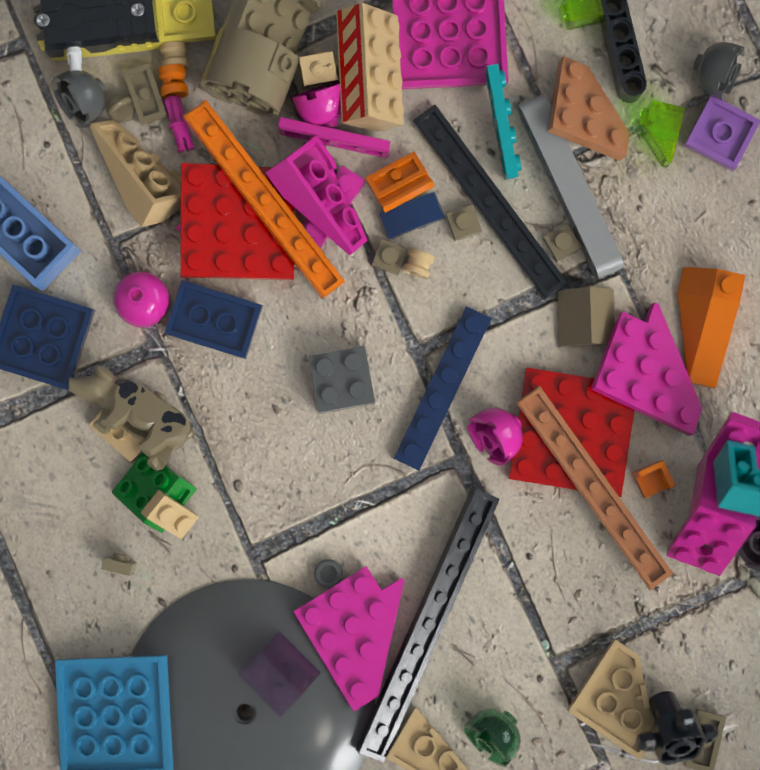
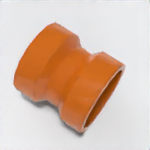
[158,64,189,99]

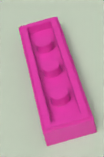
[278,117,391,158]

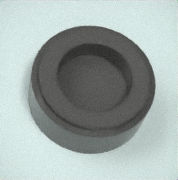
[314,559,343,588]

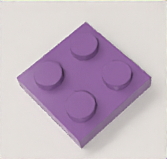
[684,96,760,171]

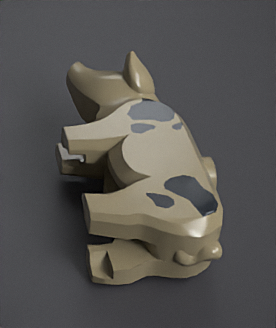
[68,365,194,471]

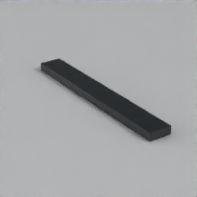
[413,104,568,300]

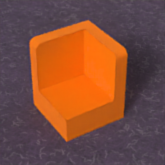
[632,460,676,498]

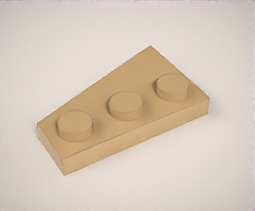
[386,707,469,770]

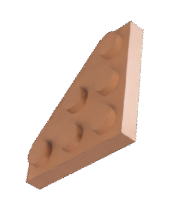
[547,56,629,161]

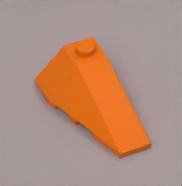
[677,267,746,388]

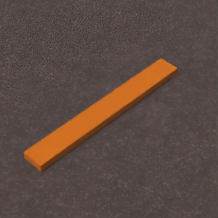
[183,100,345,299]

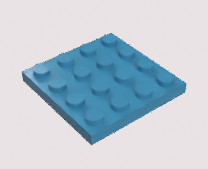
[55,655,173,770]

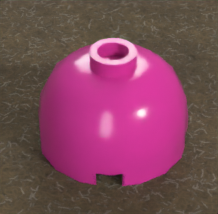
[292,81,341,128]
[113,272,171,328]
[468,407,522,466]

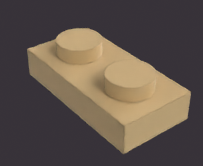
[141,490,199,539]

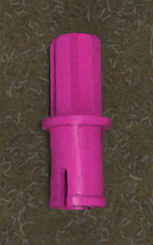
[164,95,195,153]

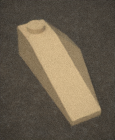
[90,120,180,227]

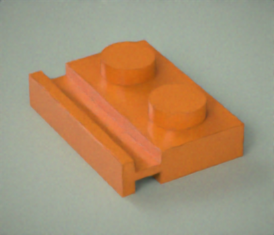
[365,151,434,213]

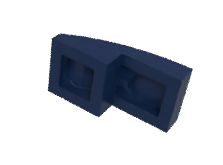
[379,192,445,240]

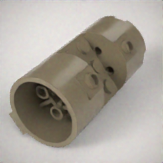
[198,0,323,117]

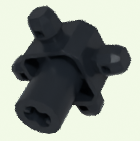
[636,691,718,765]

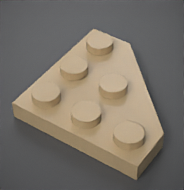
[567,638,653,761]

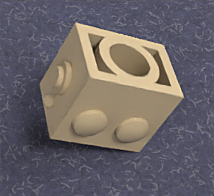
[298,51,339,88]

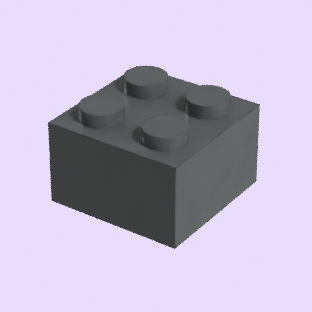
[309,346,375,414]

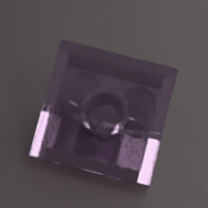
[238,632,320,717]

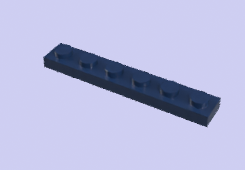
[394,306,492,471]

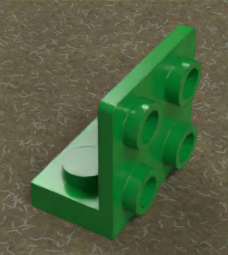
[112,453,197,533]

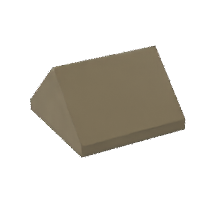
[557,286,615,347]

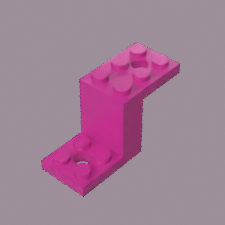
[666,411,760,576]

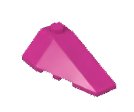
[266,136,368,255]

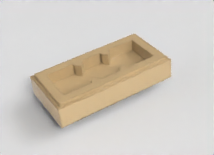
[89,410,143,463]

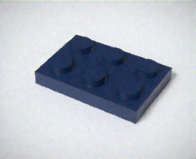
[164,280,263,359]

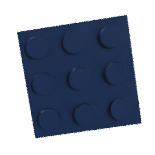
[0,284,95,390]

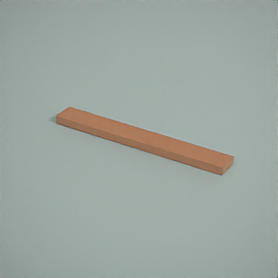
[516,386,674,590]

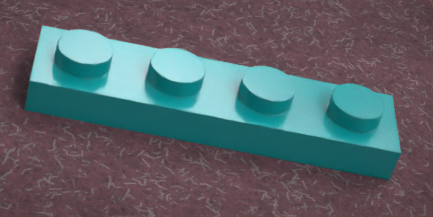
[484,64,522,180]

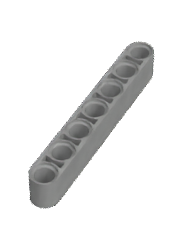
[517,94,624,279]

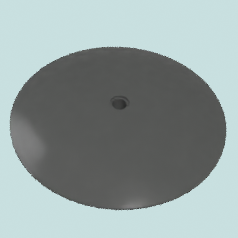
[131,579,375,770]

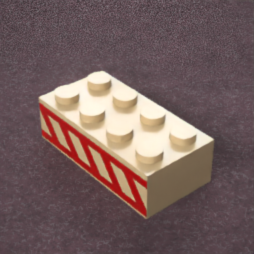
[336,3,404,132]

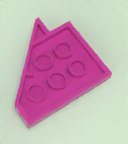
[591,302,702,436]
[293,566,404,712]

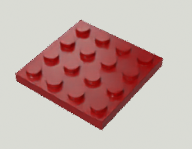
[180,163,294,281]
[508,368,635,497]

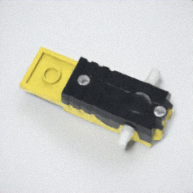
[34,0,216,71]

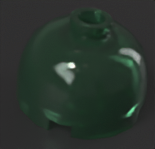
[463,709,521,767]

